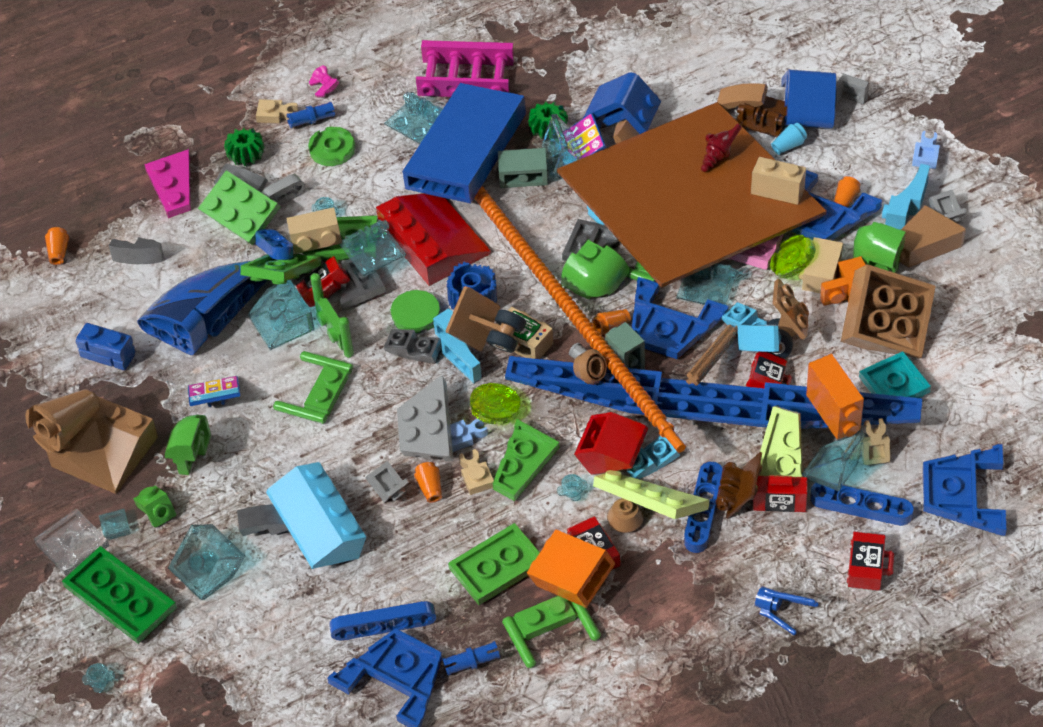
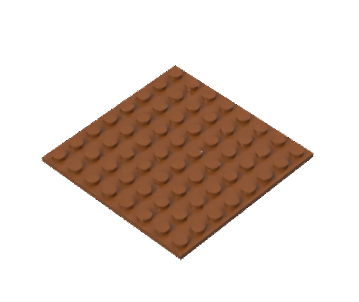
[557,102,827,288]

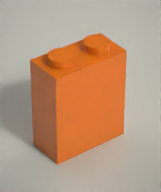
[806,354,864,440]
[527,529,615,608]

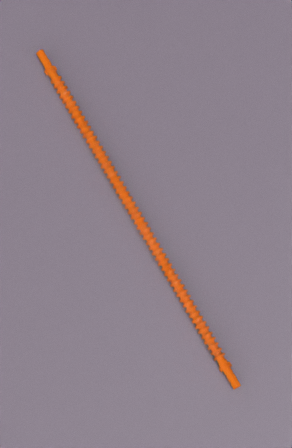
[474,186,686,453]

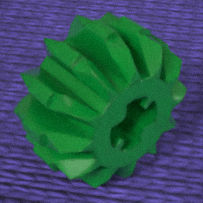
[528,101,568,140]
[224,127,265,166]

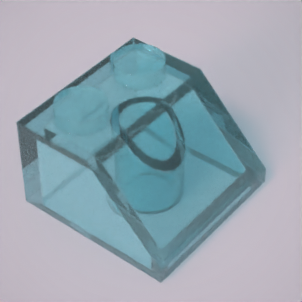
[248,280,315,350]
[168,524,246,600]

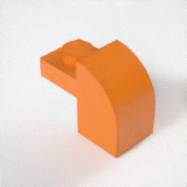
[820,256,865,306]

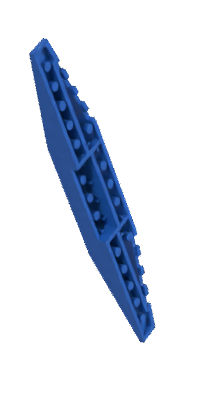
[505,356,922,429]

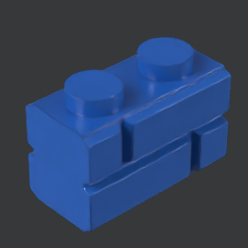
[76,323,136,370]

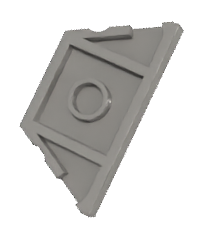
[397,376,453,462]

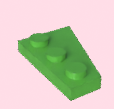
[493,419,560,502]

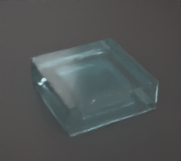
[99,509,131,541]

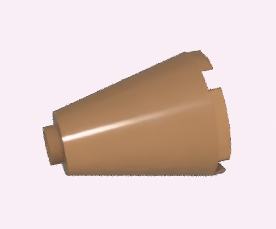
[25,389,100,453]

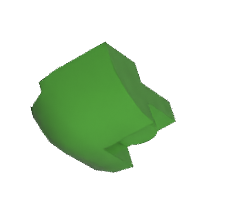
[852,222,906,273]
[561,240,630,299]
[165,414,211,475]

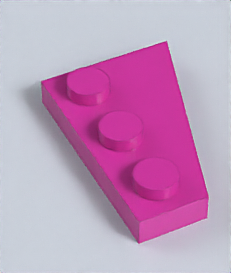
[144,149,191,218]

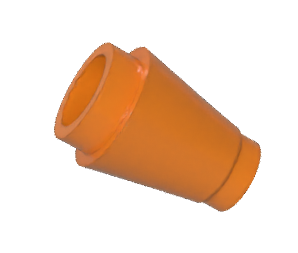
[834,176,861,208]
[45,227,69,265]
[592,309,631,336]
[414,462,442,503]

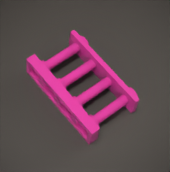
[416,40,514,97]

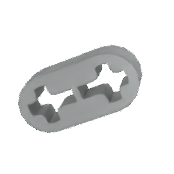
[262,174,305,206]

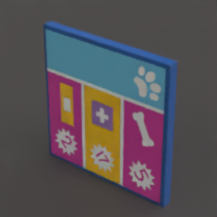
[554,112,606,166]
[188,376,240,407]

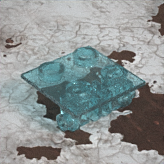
[384,92,443,144]
[340,220,406,276]
[676,263,738,305]

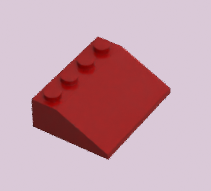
[376,193,491,286]

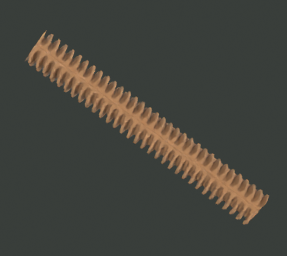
[686,324,738,385]

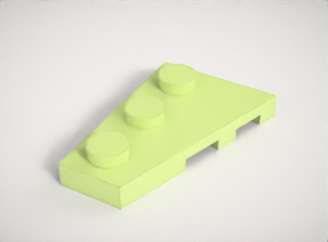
[759,406,803,477]

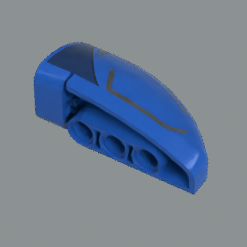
[137,261,268,355]

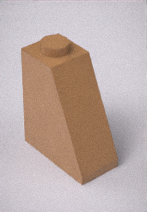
[899,205,966,268]

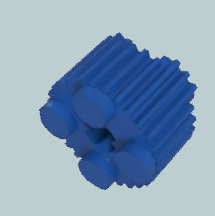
[446,262,497,309]

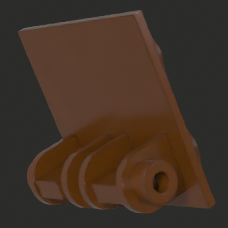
[736,96,787,137]
[716,452,762,519]

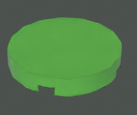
[308,126,356,166]
[390,290,440,333]

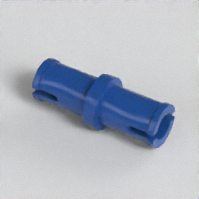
[286,102,335,128]
[442,641,500,676]

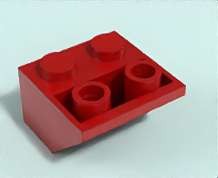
[574,412,649,475]

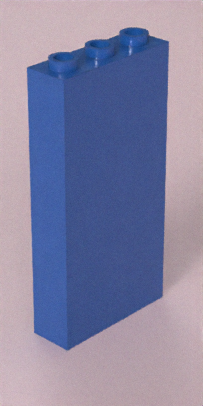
[402,83,526,204]

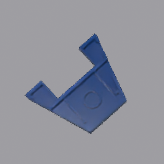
[791,170,882,241]
[632,277,729,359]
[922,444,1007,536]
[327,628,442,727]

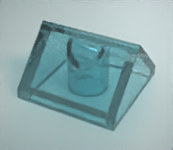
[541,114,582,182]
[802,431,865,491]

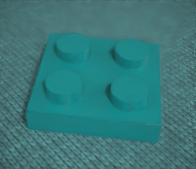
[859,351,931,398]

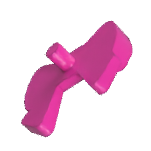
[309,65,339,98]

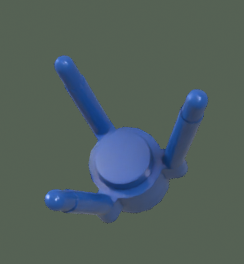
[755,586,819,635]

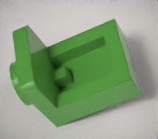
[133,486,176,528]

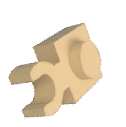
[256,99,298,123]
[861,418,890,465]
[459,449,494,495]

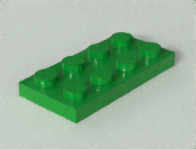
[62,546,177,644]

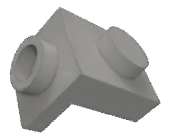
[835,73,869,105]
[928,189,967,224]
[366,461,409,503]

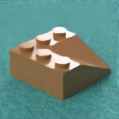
[840,264,936,358]
[46,397,158,494]

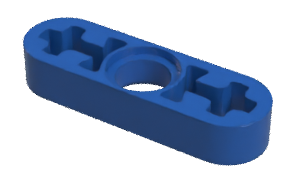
[256,229,293,260]

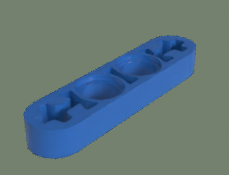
[684,461,723,553]
[810,481,913,526]
[329,601,436,641]

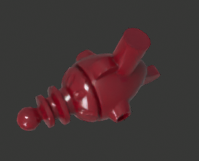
[701,124,742,172]

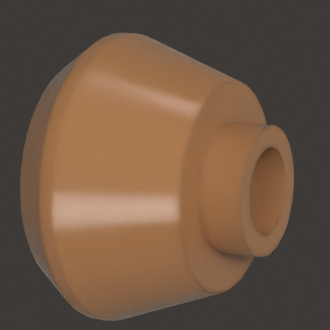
[573,349,607,385]
[607,498,643,533]

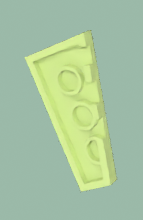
[593,470,710,519]

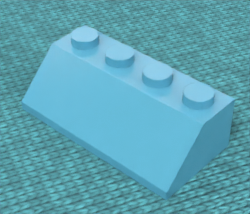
[266,462,366,569]

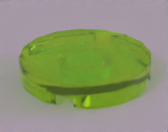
[770,235,816,279]
[469,383,521,424]

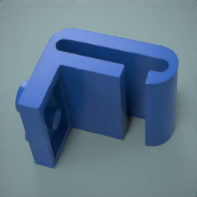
[781,69,836,129]
[583,72,661,134]

